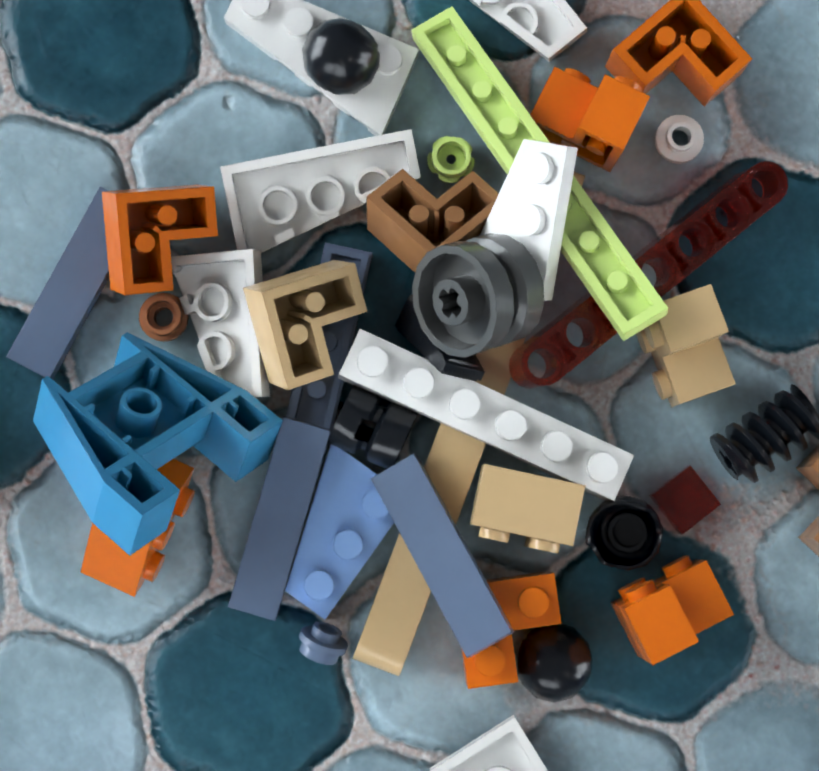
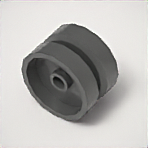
[412,233,544,358]

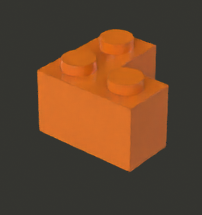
[605,0,752,106]
[530,66,650,172]
[102,184,218,295]
[80,459,195,597]
[611,555,734,665]
[461,571,562,689]

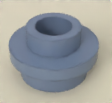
[299,622,348,665]

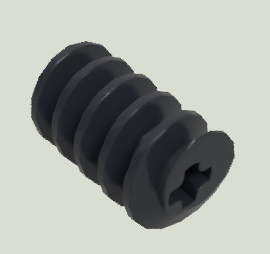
[710,384,819,483]

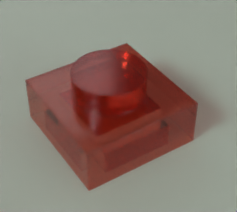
[649,465,721,535]

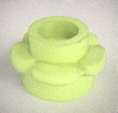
[427,136,475,183]

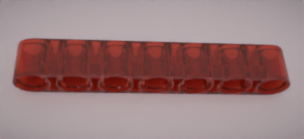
[509,161,788,389]

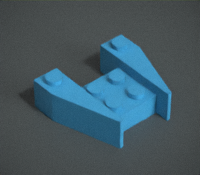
[33,332,283,556]

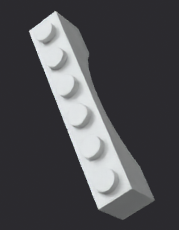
[338,329,634,501]

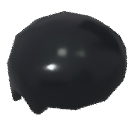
[302,18,380,95]
[585,495,663,571]
[518,624,592,703]

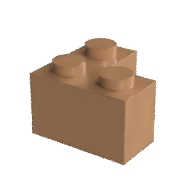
[366,169,499,272]

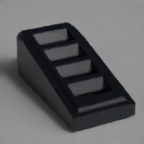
[395,294,485,381]

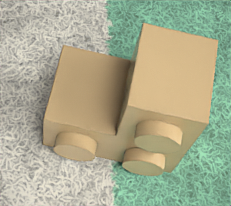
[243,260,367,390]
[636,284,736,408]
[469,464,586,554]

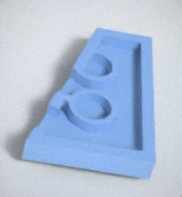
[285,444,394,620]

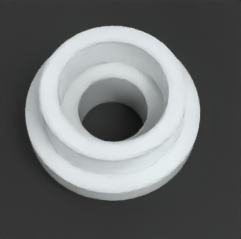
[655,115,704,164]

